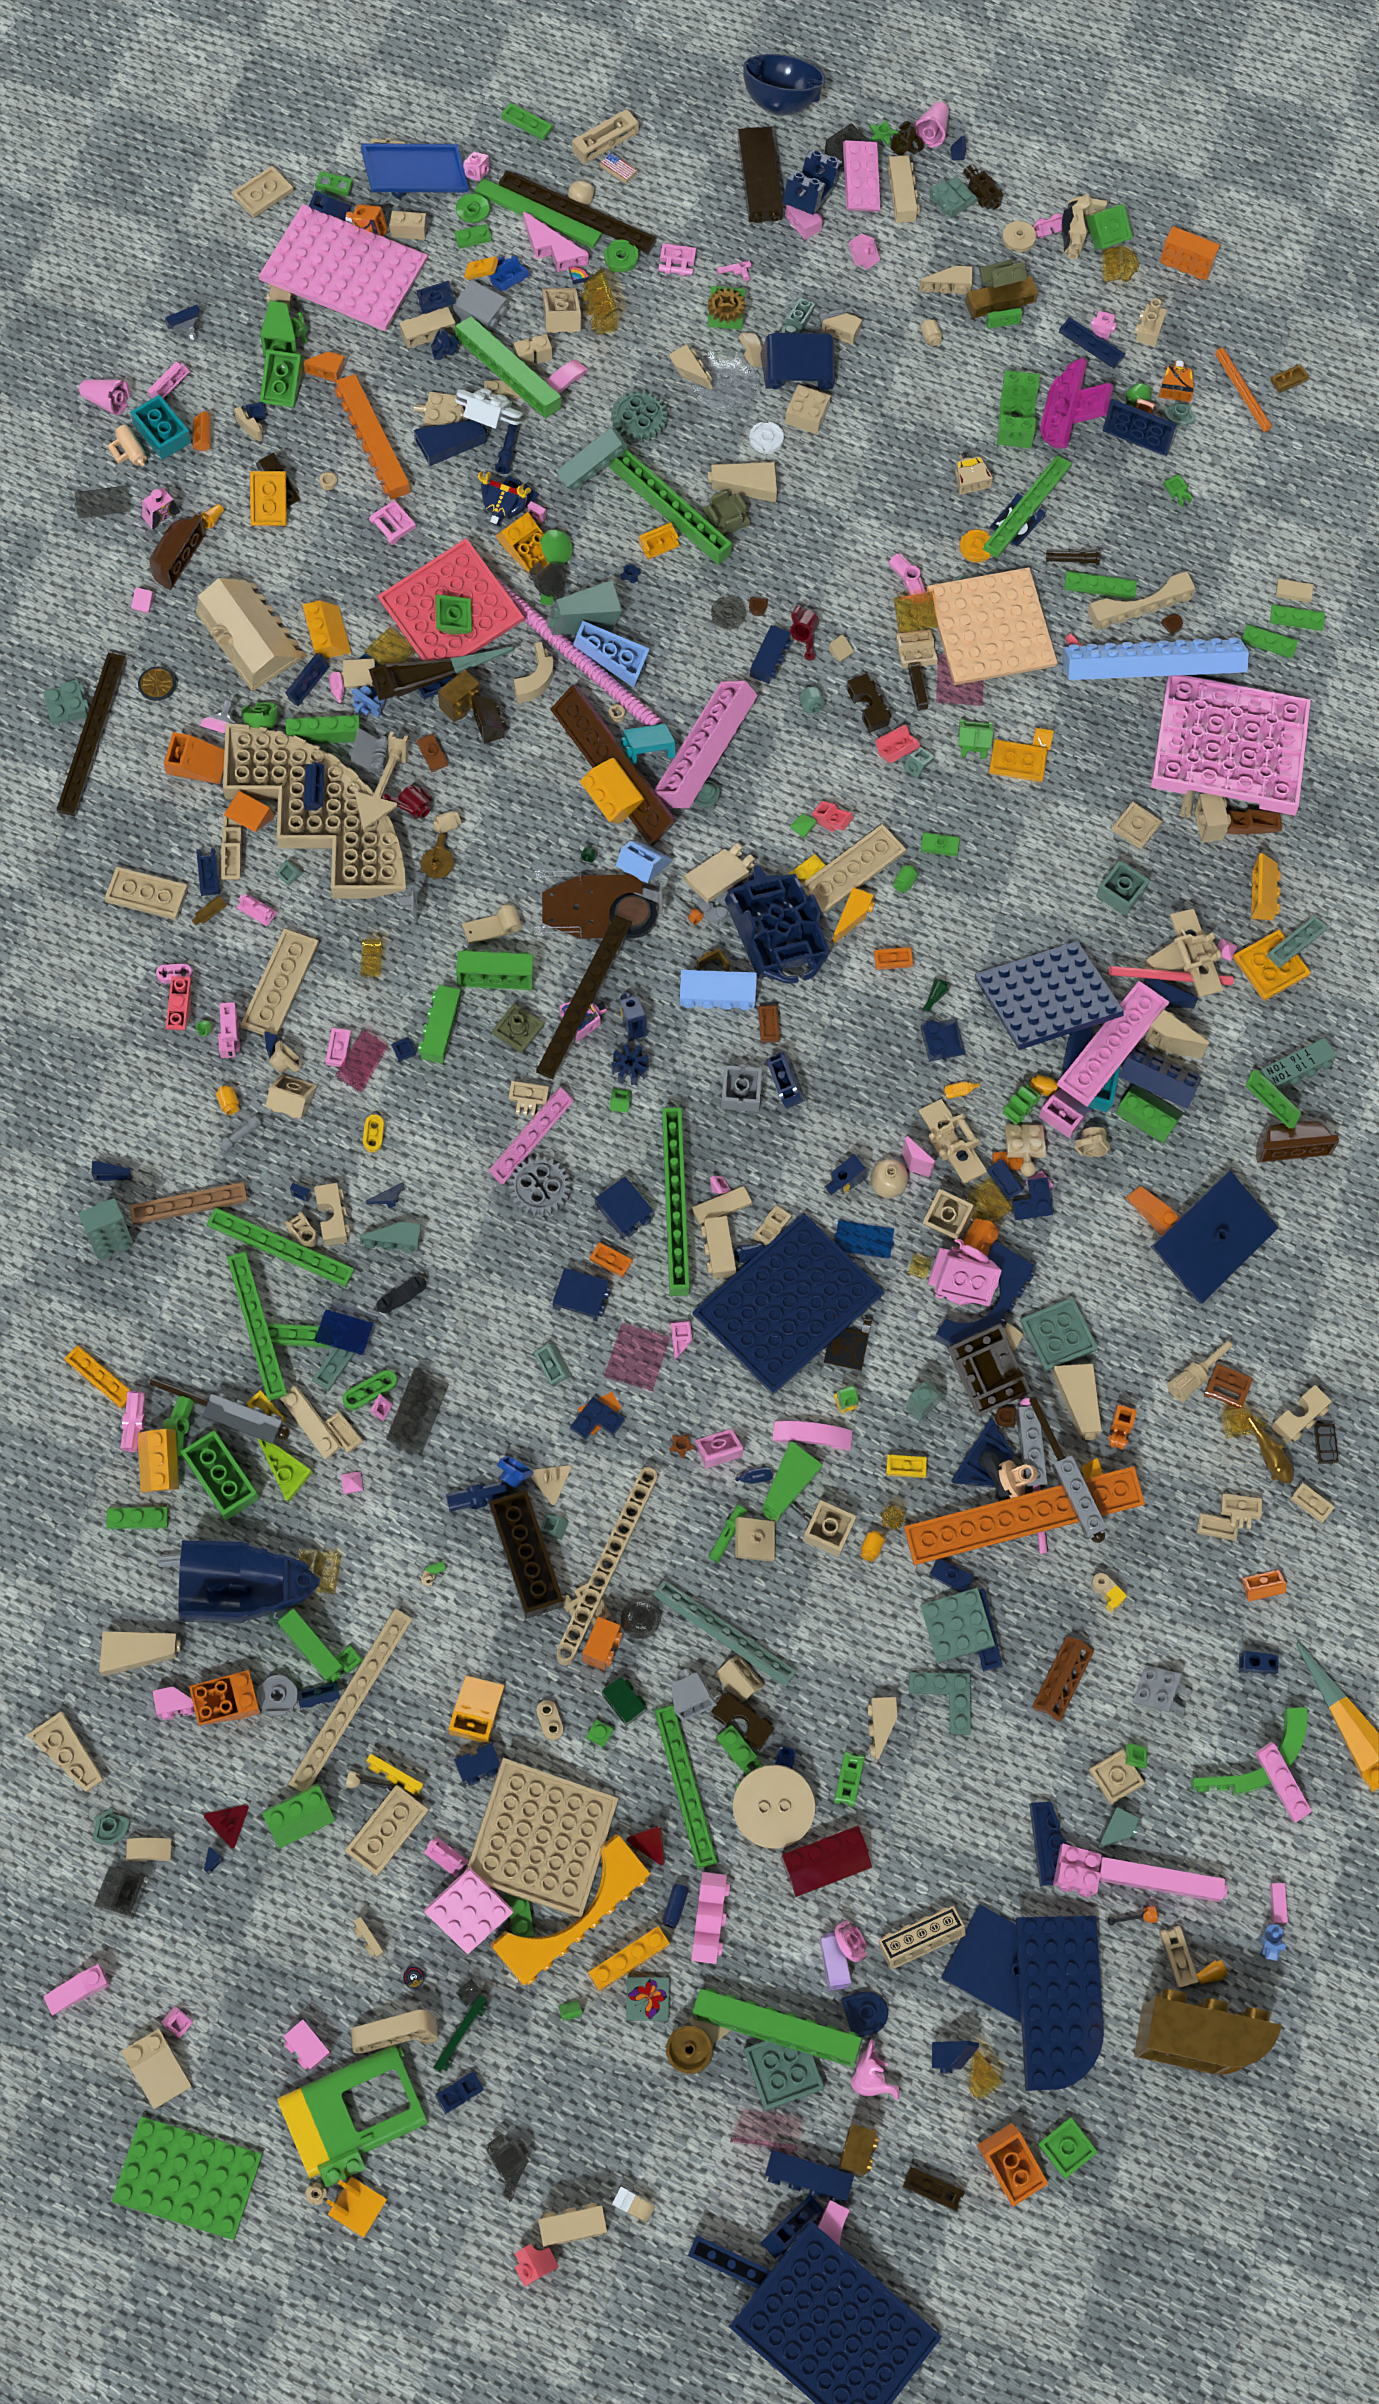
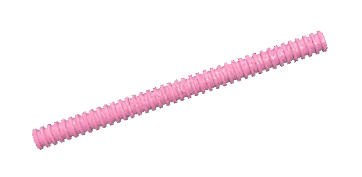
[497,579,662,727]

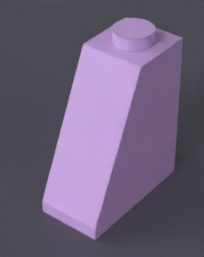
[820,1933,851,1991]

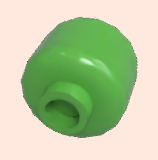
[1126,383,1151,408]

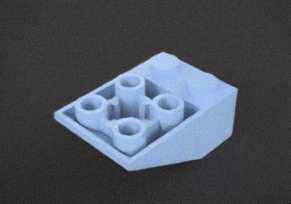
[616,841,673,883]

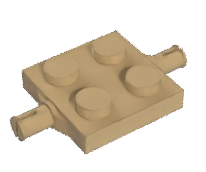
[414,392,469,427]

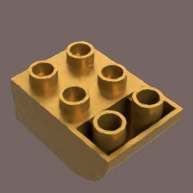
[1134,1989,1282,2075]

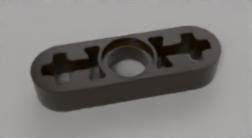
[908,662,928,711]

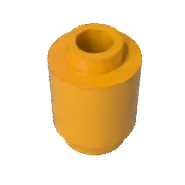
[1029,1074,1058,1097]
[215,1085,240,1115]
[860,1531,885,1562]

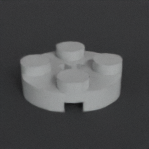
[698,890,731,922]
[257,1675,298,1717]

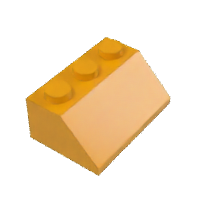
[302,601,351,659]
[580,758,645,823]
[1251,853,1280,921]
[137,1429,179,1493]

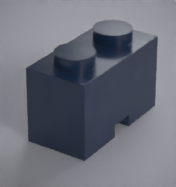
[454,1744,500,1786]

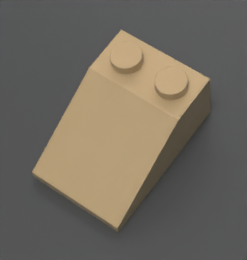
[542,288,581,333]
[121,2028,192,2109]

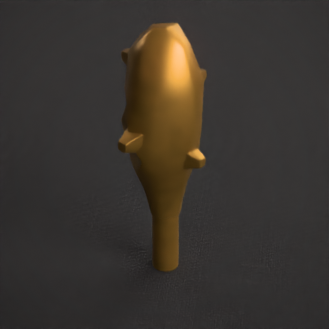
[1246,1415,1294,1484]

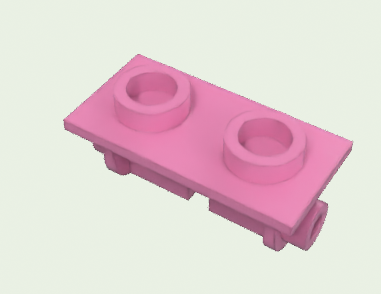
[1033,213,1063,238]
[236,894,278,927]
[424,1836,469,1878]

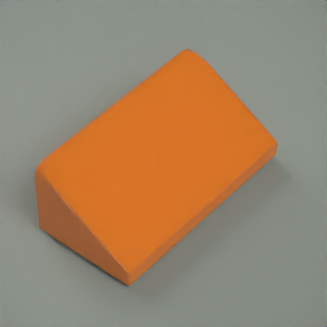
[1241,1570,1286,1601]

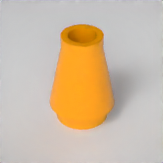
[200,504,224,529]
[1196,1960,1228,1986]

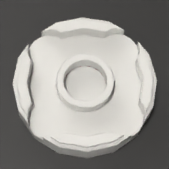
[749,421,784,454]

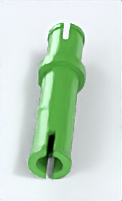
[708,1505,747,1563]

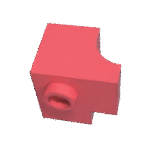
[515,2244,559,2287]

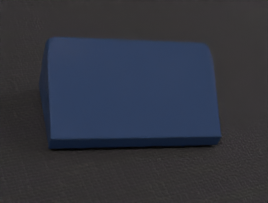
[418,676,453,700]

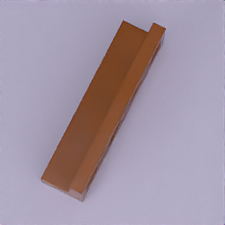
[1032,1637,1094,1722]

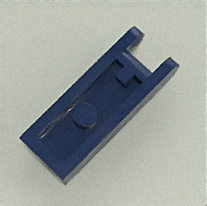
[196,847,220,896]

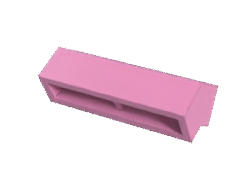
[148,361,190,398]

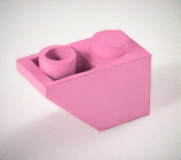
[153,1686,195,1720]

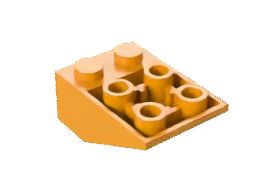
[495,512,549,576]
[448,1676,505,1744]

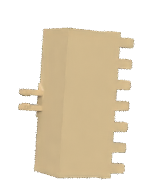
[196,578,307,691]

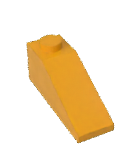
[832,887,875,943]

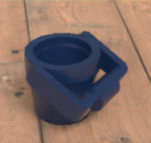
[431,328,459,360]

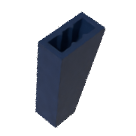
[414,420,488,466]

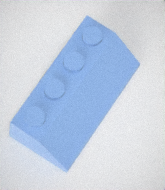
[680,970,756,1010]

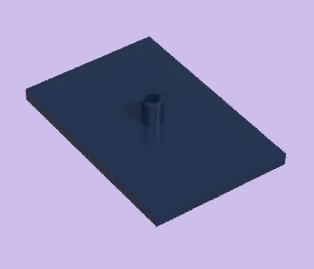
[1151,1170,1279,1304]
[941,1904,1021,2024]

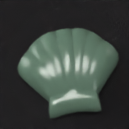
[1163,400,1196,426]
[93,1808,130,1845]

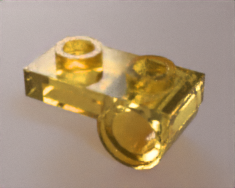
[361,939,382,977]

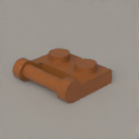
[1204,1364,1253,1411]

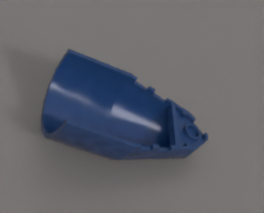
[178,1540,320,1623]

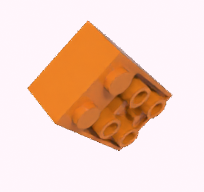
[164,732,225,784]
[189,1670,261,1726]

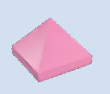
[1217,938,1238,962]
[710,1176,731,1194]
[370,1394,393,1421]
[341,1471,363,1494]

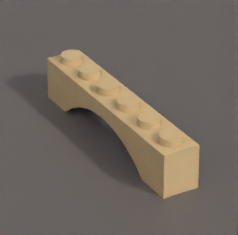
[1087,571,1196,630]

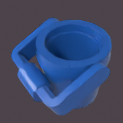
[497,1456,534,1489]

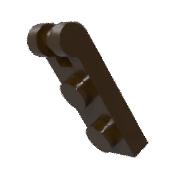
[902,2167,965,2212]

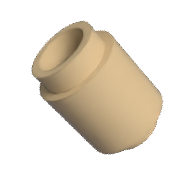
[920,319,942,346]
[433,811,461,833]

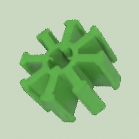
[1002,1084,1041,1125]

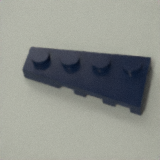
[1029,1802,1067,1887]

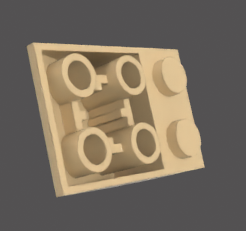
[1145,1010,1210,1059]

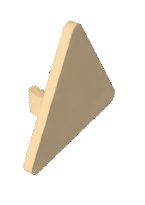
[531,1465,571,1505]

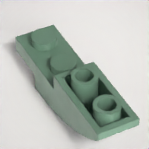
[780,298,815,333]

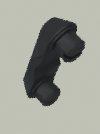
[376,1276,426,1313]
[978,1452,1011,1502]

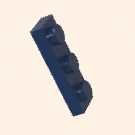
[285,653,330,706]

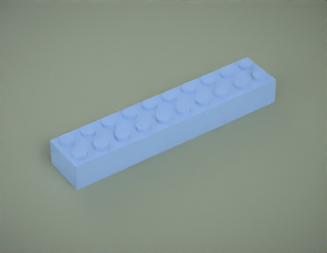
[1063,637,1249,680]

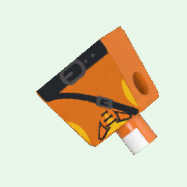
[345,204,388,237]
[1158,360,1194,402]

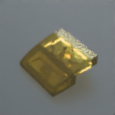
[297,1549,342,1594]

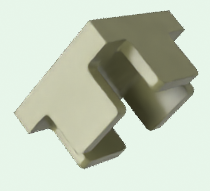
[702,490,750,536]

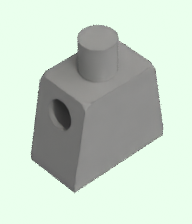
[671,1669,717,1721]

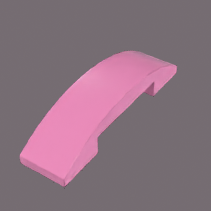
[546,359,589,394]
[772,1421,852,1450]

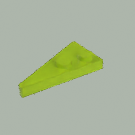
[258,1439,313,1503]

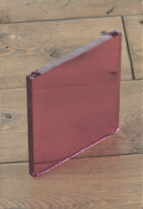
[936,654,984,706]
[604,1323,670,1391]

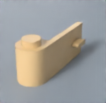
[462,904,522,944]

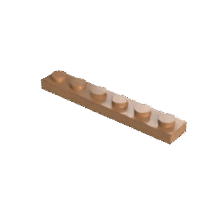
[129,1182,248,1225]

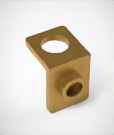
[697,948,730,972]

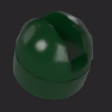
[581,846,596,863]

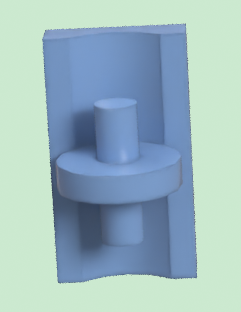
[351,685,385,718]
[1259,1924,1286,1961]

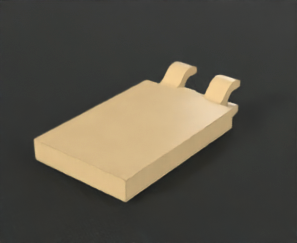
[683,843,755,903]

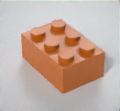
[1160,226,1220,281]

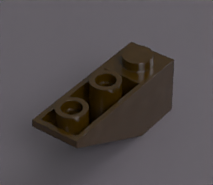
[256,452,300,507]

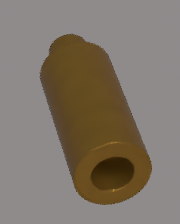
[191,896,226,926]

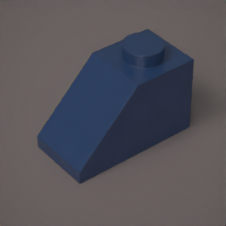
[932,2041,979,2074]

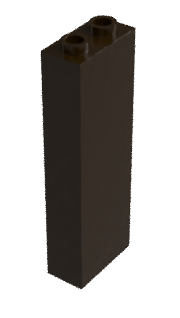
[737,126,783,223]

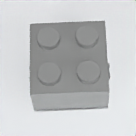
[721,1064,762,1112]

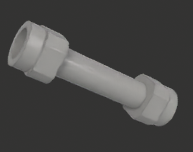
[218,1115,261,1152]

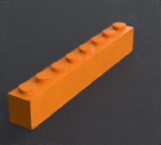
[334,374,410,500]

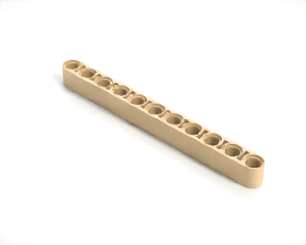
[556,1467,657,1666]

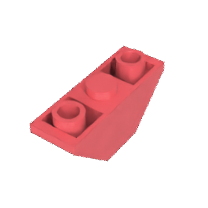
[166,976,191,1031]

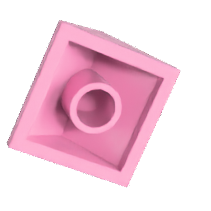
[695,1429,743,1469]

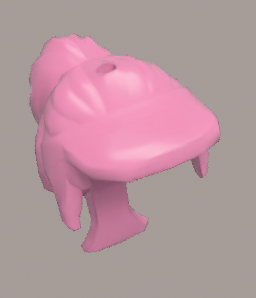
[851,2039,900,2100]

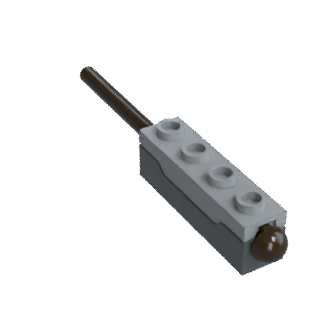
[150,1378,290,1446]
[1029,1397,1107,1543]

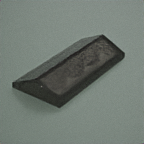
[386,1368,449,1456]

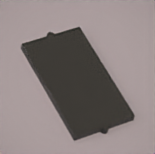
[74,485,130,519]

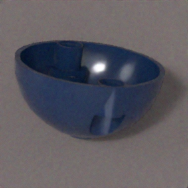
[743,54,825,116]

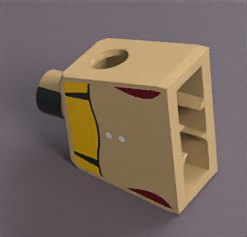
[955,452,993,495]

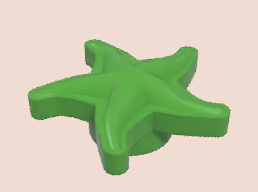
[869,120,898,146]
[291,312,310,343]

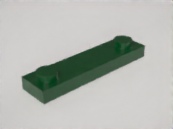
[433,1995,488,2074]

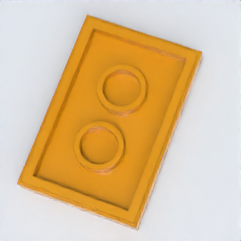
[250,471,287,526]
[989,739,1048,782]

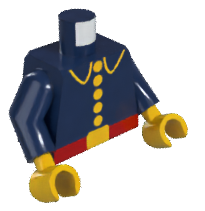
[478,471,531,526]

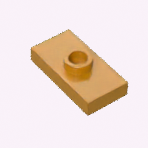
[464,256,498,280]

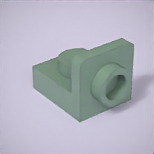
[904,747,935,778]

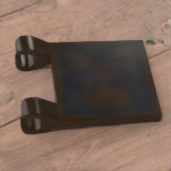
[823,1314,872,1371]

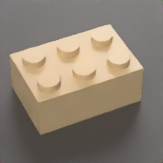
[538,2203,607,2248]

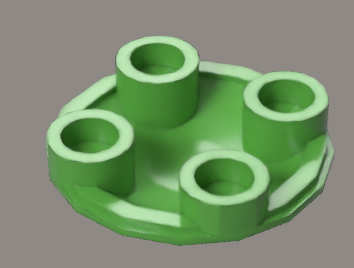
[540,530,573,564]

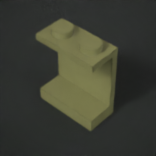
[979,259,1027,288]

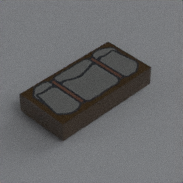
[1314,1424,1339,1464]

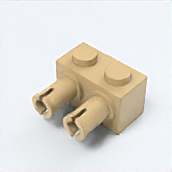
[1134,298,1167,347]

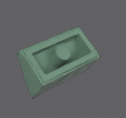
[534,1343,572,1386]

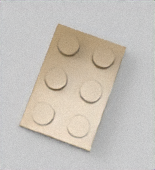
[232,166,294,218]

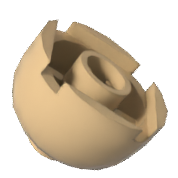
[870,1159,908,1198]

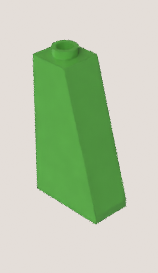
[762,1441,823,1522]
[278,1609,343,1683]

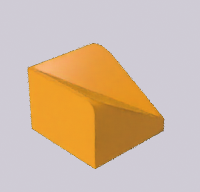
[1082,1458,1103,1479]

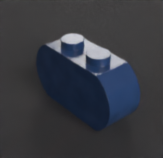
[767,1051,805,1109]

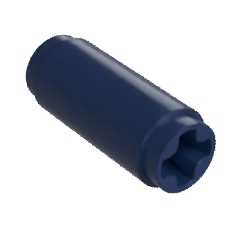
[662,1884,688,1929]

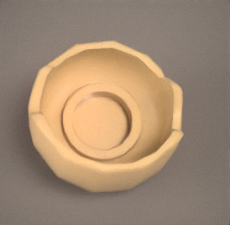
[568,180,594,206]

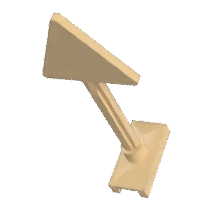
[355,732,408,830]

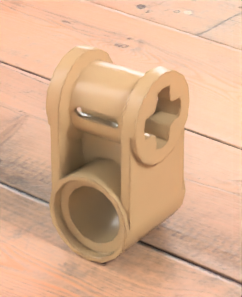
[284,1212,318,1249]

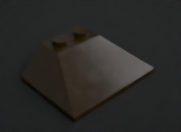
[947,1323,1031,1417]

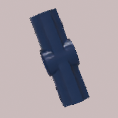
[446,1482,507,1512]

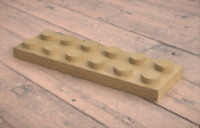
[801,824,906,915]
[240,929,319,1037]

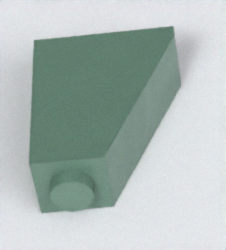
[906,1382,947,1422]

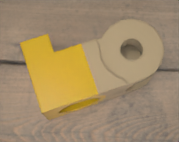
[1091,1573,1127,1613]

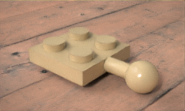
[1005,1124,1046,1177]

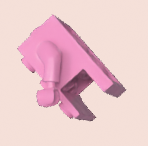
[927,1239,1002,1306]

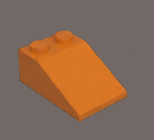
[976,2123,1048,2207]

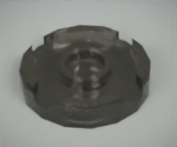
[711,596,746,630]

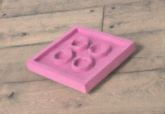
[424,1867,513,1954]

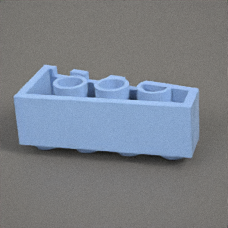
[573,621,649,688]

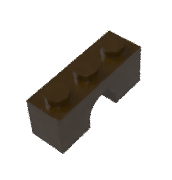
[846,673,891,733]
[710,1693,775,1751]

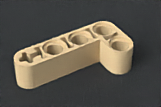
[351,2010,438,2053]

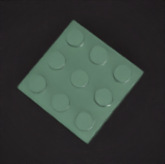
[1020,1297,1098,1372]
[920,1588,996,1664]
[743,2041,824,2111]

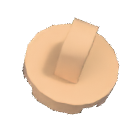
[999,1460,1038,1498]

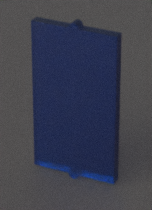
[834,1220,894,1259]

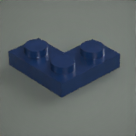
[1012,1177,1053,1221]
[570,1396,625,1440]

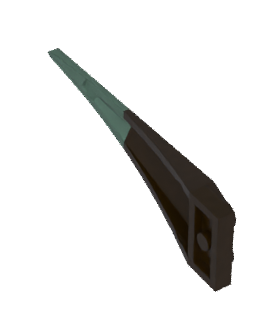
[369,647,514,701]

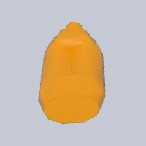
[944,1082,980,1099]

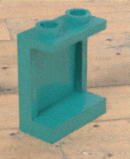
[621,724,675,763]

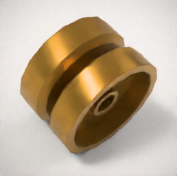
[666,2026,713,2074]

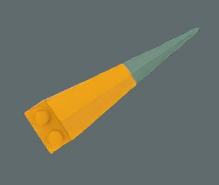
[1297,1642,1379,1793]

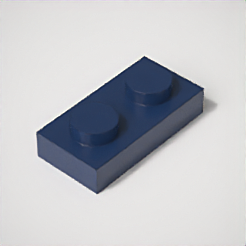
[297,1681,340,1709]

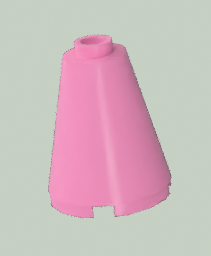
[915,102,949,148]
[79,380,130,415]

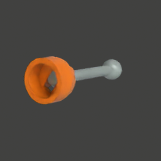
[668,890,704,925]

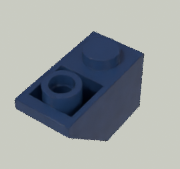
[309,190,352,221]

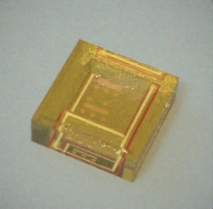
[908,1255,932,1279]

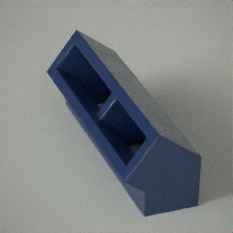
[304,762,325,811]

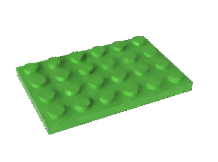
[111,2116,263,2241]

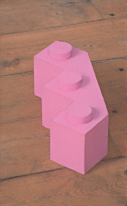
[691,1872,730,1964]

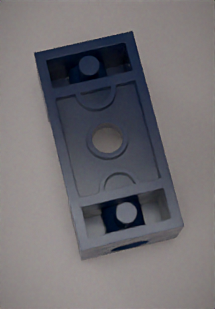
[782,150,842,215]

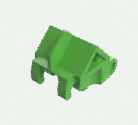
[958,719,993,759]

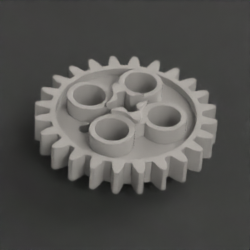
[509,1156,571,1217]

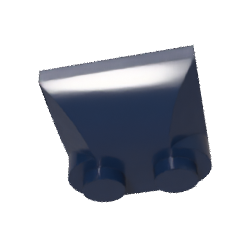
[920,1020,966,1062]

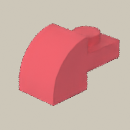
[812,801,854,832]

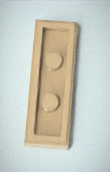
[692,1186,752,1226]

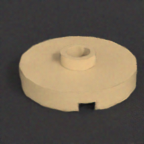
[1002,221,1036,253]

